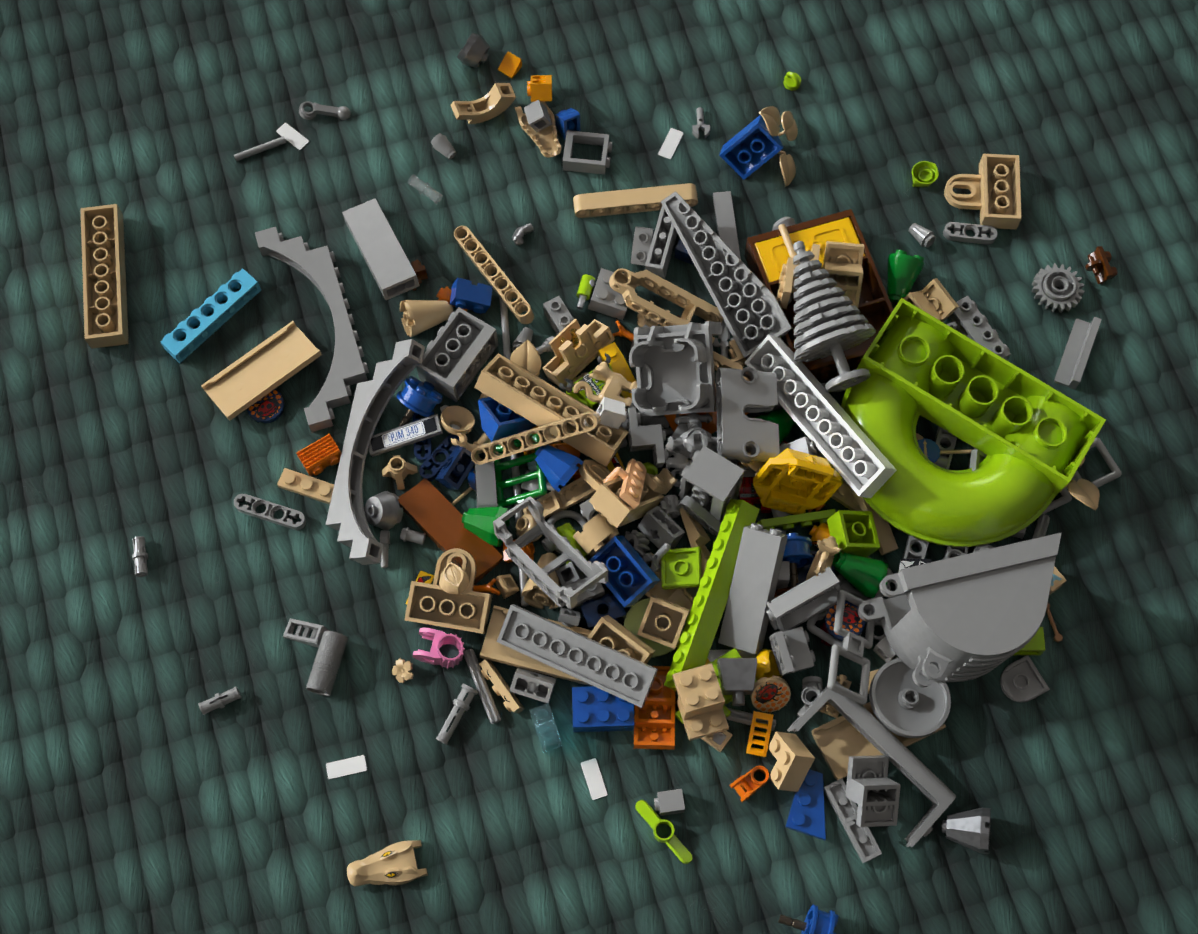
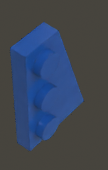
[785,769,826,841]

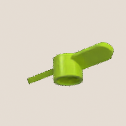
[635,800,692,864]

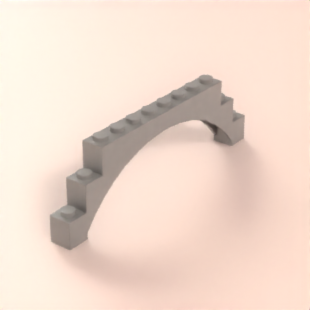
[255,227,369,432]
[325,339,425,565]

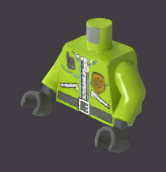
[559,353,613,410]

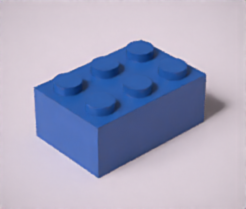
[589,535,660,608]
[572,686,634,732]

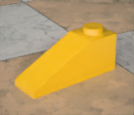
[598,342,636,399]

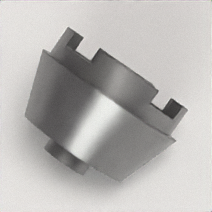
[457,33,490,68]
[365,491,403,530]

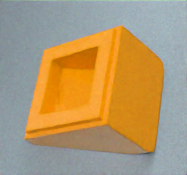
[498,51,522,78]

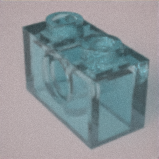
[529,703,562,753]

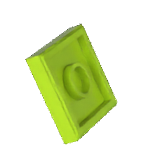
[661,547,702,590]

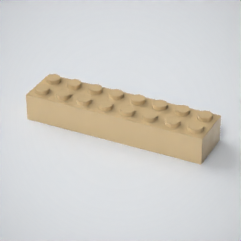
[81,204,129,349]
[474,353,629,467]

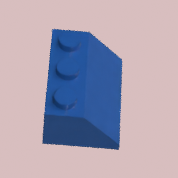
[719,115,783,180]
[478,397,537,442]

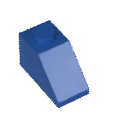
[555,108,580,140]

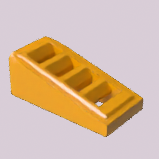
[746,711,774,757]

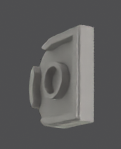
[1000,655,1050,703]

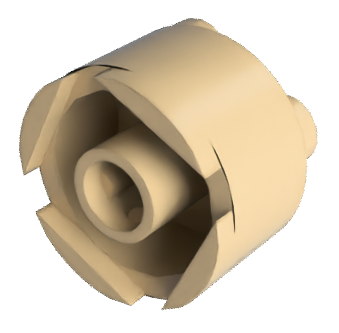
[573,513,619,557]

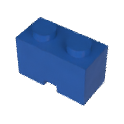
[450,277,493,313]

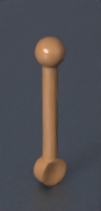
[1046,603,1063,642]

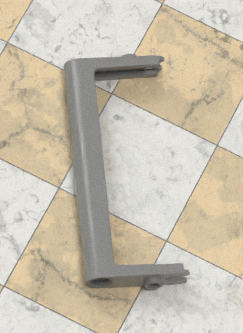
[787,680,956,847]

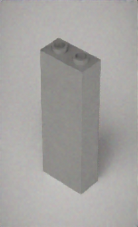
[342,198,420,300]
[718,523,788,654]

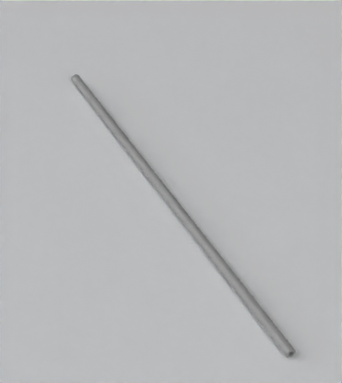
[499,271,529,607]

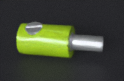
[577,274,595,310]

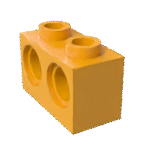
[527,75,552,102]

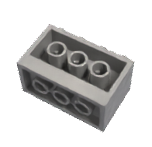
[416,307,498,402]
[678,446,745,523]

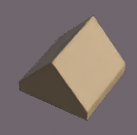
[495,574,519,599]

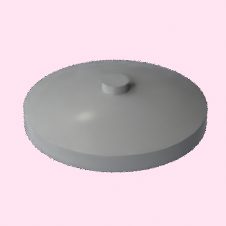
[869,658,951,738]

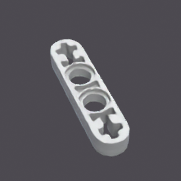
[234,494,306,530]

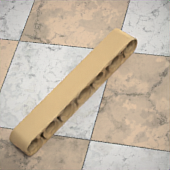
[573,183,698,218]
[454,226,534,324]
[471,411,601,465]

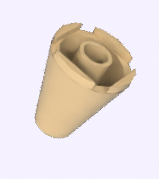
[400,300,453,337]
[521,552,561,609]

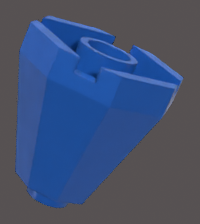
[535,444,584,492]

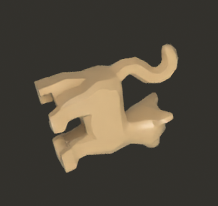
[573,362,637,411]
[805,536,841,581]

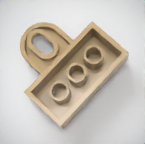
[944,154,1021,229]
[579,460,664,528]
[404,548,492,634]

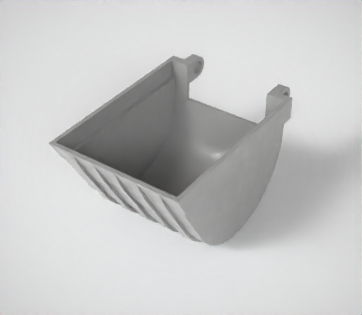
[857,532,1062,688]

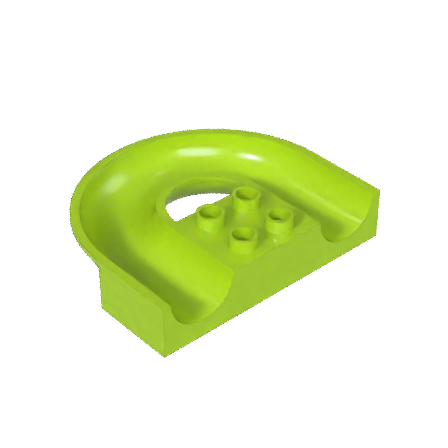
[841,298,1106,547]

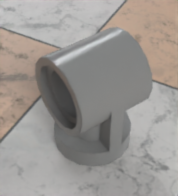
[801,676,825,712]

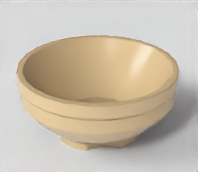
[440,405,475,436]

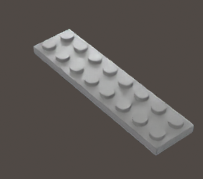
[497,604,658,708]

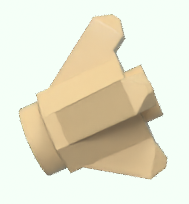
[382,455,418,490]

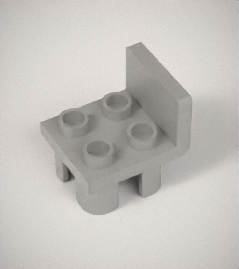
[629,321,722,417]

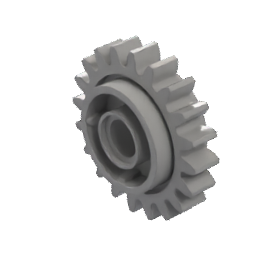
[1032,263,1084,313]

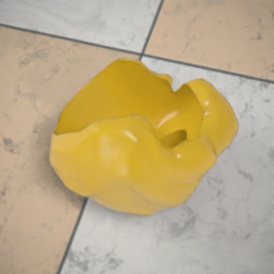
[755,649,782,681]

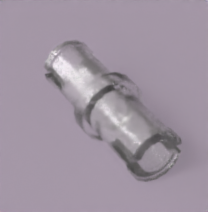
[408,174,443,204]

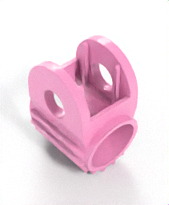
[412,628,465,669]

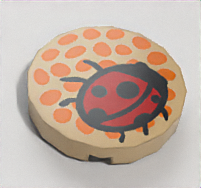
[750,676,791,712]

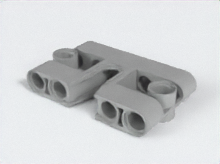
[716,367,780,464]

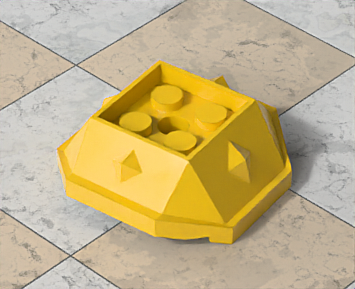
[753,448,843,515]

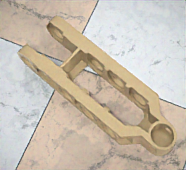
[609,268,723,344]

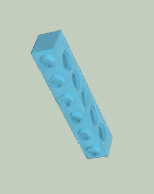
[161,268,261,363]

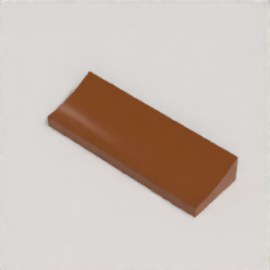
[398,478,504,585]

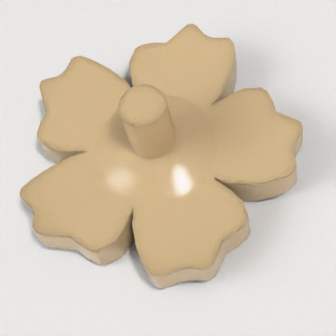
[392,658,414,683]

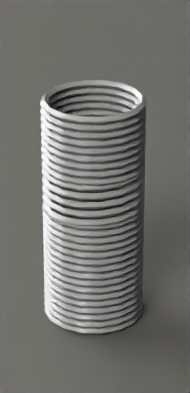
[306,631,348,696]

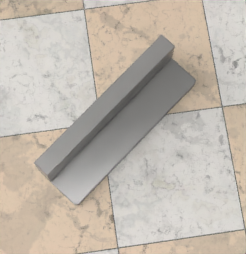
[1054,317,1102,390]

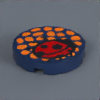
[247,389,285,424]
[824,601,865,641]

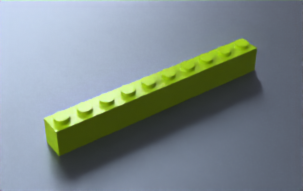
[664,499,760,691]

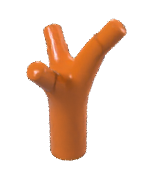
[612,320,634,342]
[473,578,501,595]

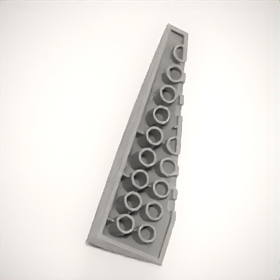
[661,191,793,359]

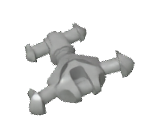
[666,412,717,453]

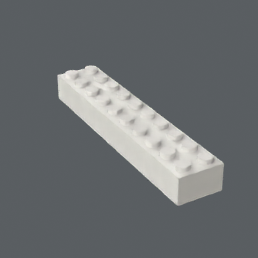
[744,334,897,498]

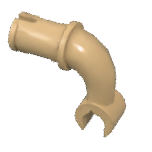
[451,432,491,455]

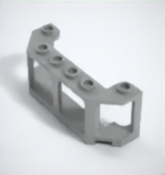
[493,496,608,609]

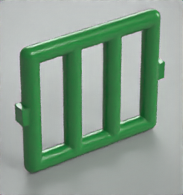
[494,434,547,507]

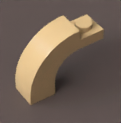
[451,83,516,124]

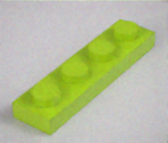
[756,509,836,531]

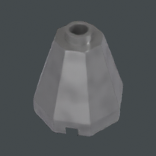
[942,808,991,854]

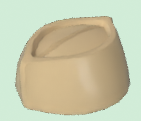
[439,562,469,595]

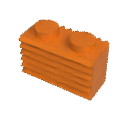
[296,434,341,476]

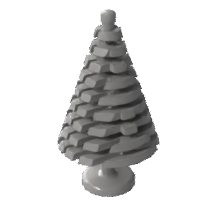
[793,241,876,392]

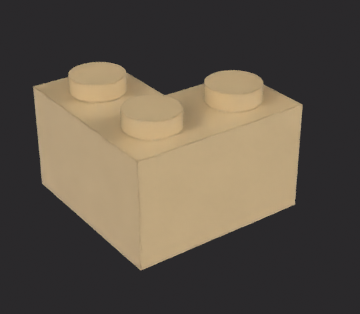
[768,731,815,792]

